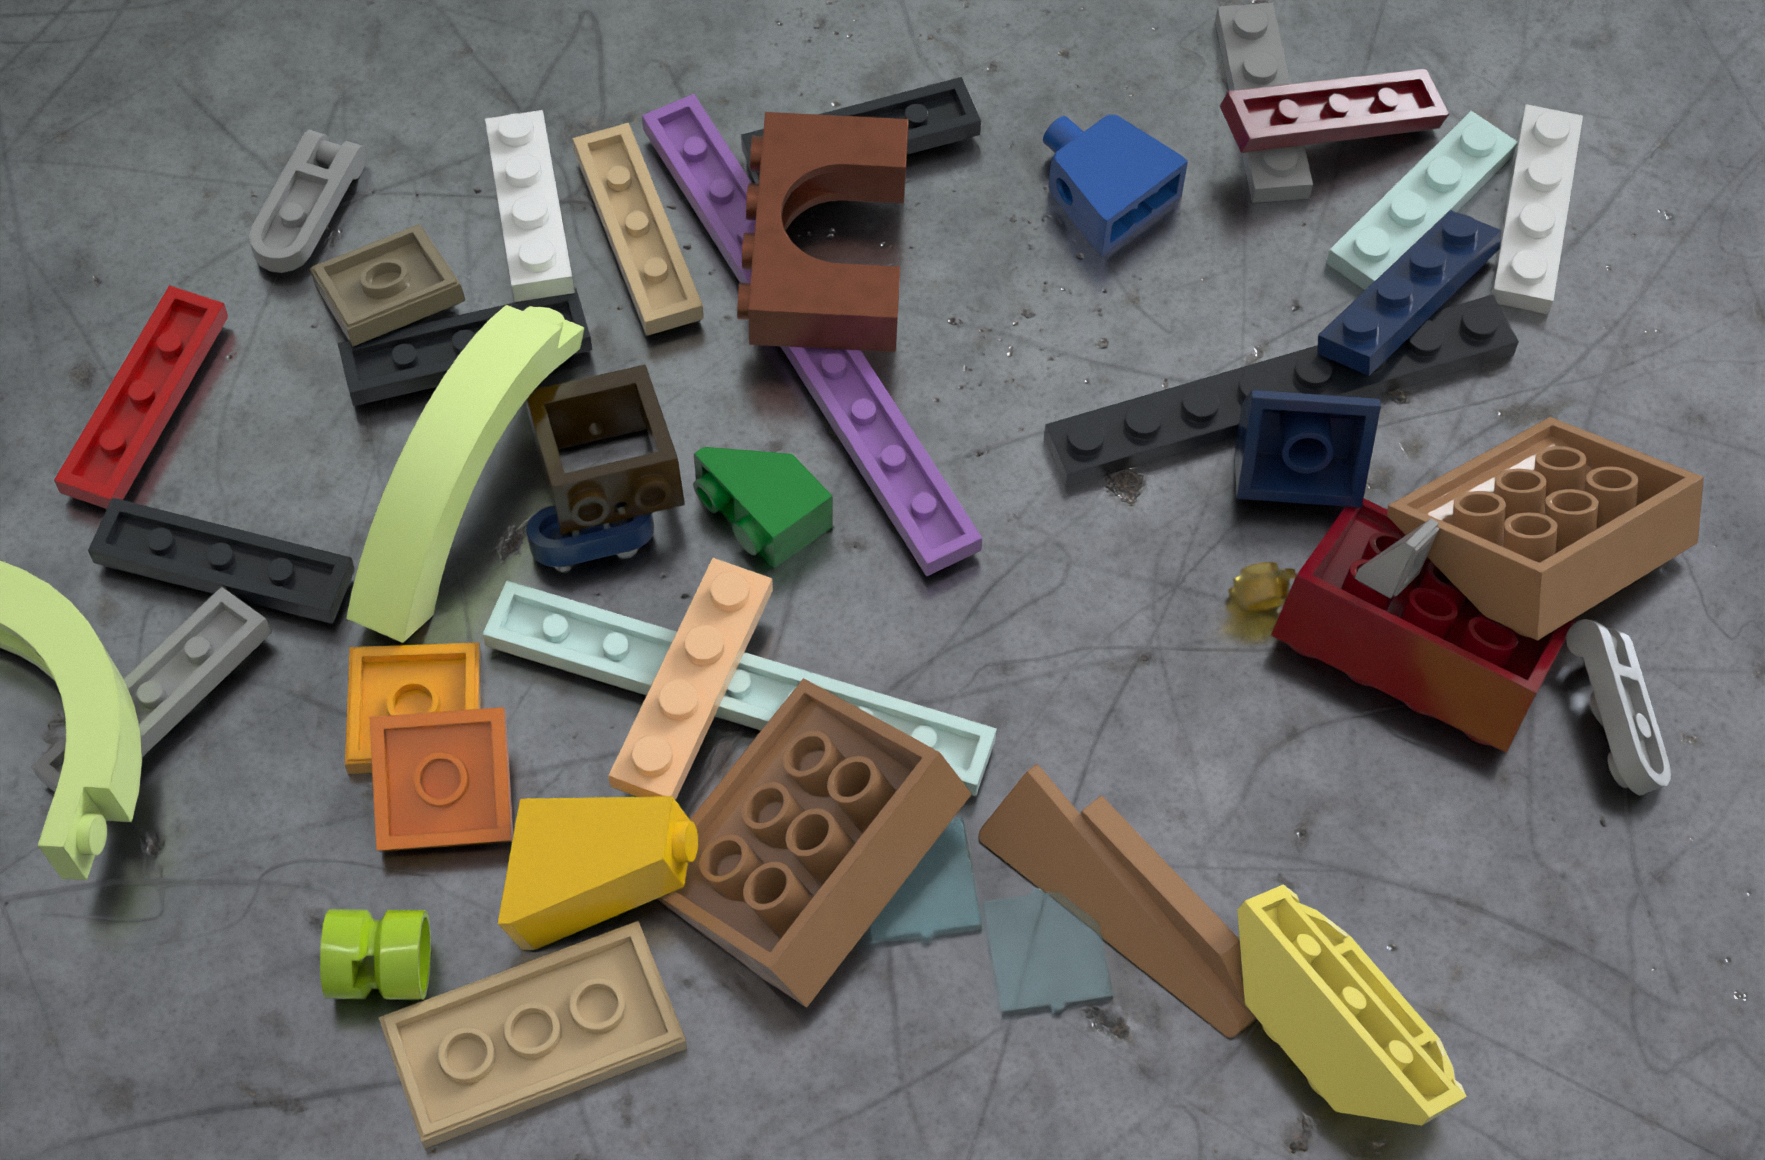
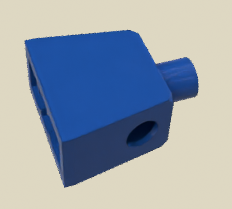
[1043,115,1188,256]

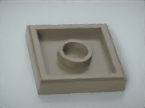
[309,225,466,347]

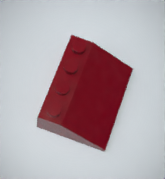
[1271,498,1578,753]

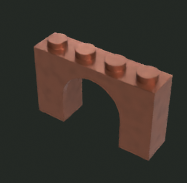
[737,112,908,352]

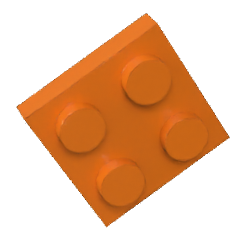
[369,707,513,852]

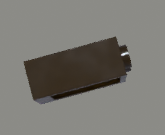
[526,364,685,534]

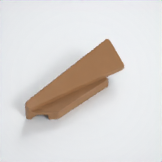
[978,764,1257,1038]

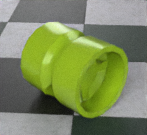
[320,909,431,1000]

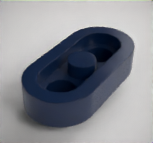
[526,502,654,567]

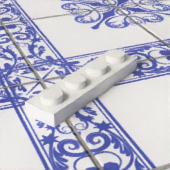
[1491,104,1583,314]
[485,110,575,302]

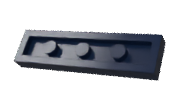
[1317,210,1502,376]

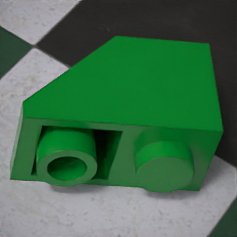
[693,447,833,569]

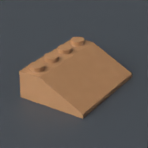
[1387,417,1704,640]
[657,678,972,1007]

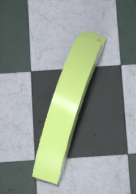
[346,305,585,643]
[0,561,142,880]

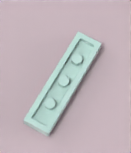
[1326,111,1518,290]

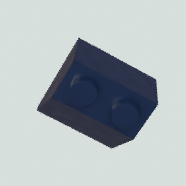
[1234,390,1381,508]

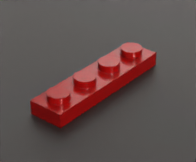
[54,285,228,509]

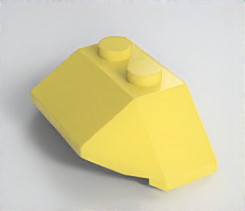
[1237,884,1467,1126]

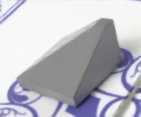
[1355,519,1440,599]

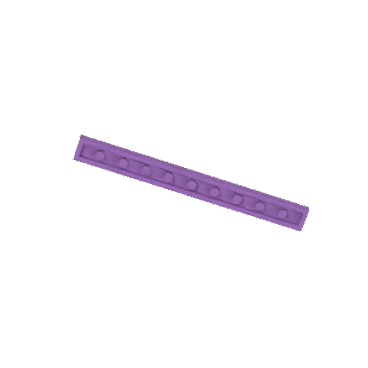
[642,94,982,576]

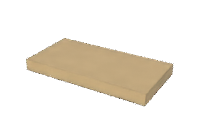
[378,921,687,1149]

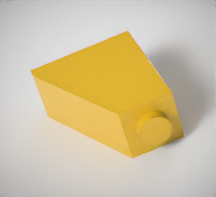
[498,796,698,950]

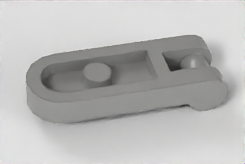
[249,130,367,273]
[1566,619,1671,795]

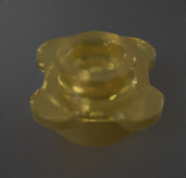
[1228,562,1296,612]

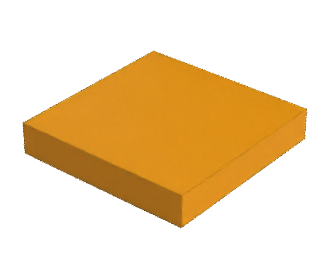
[345,642,482,774]

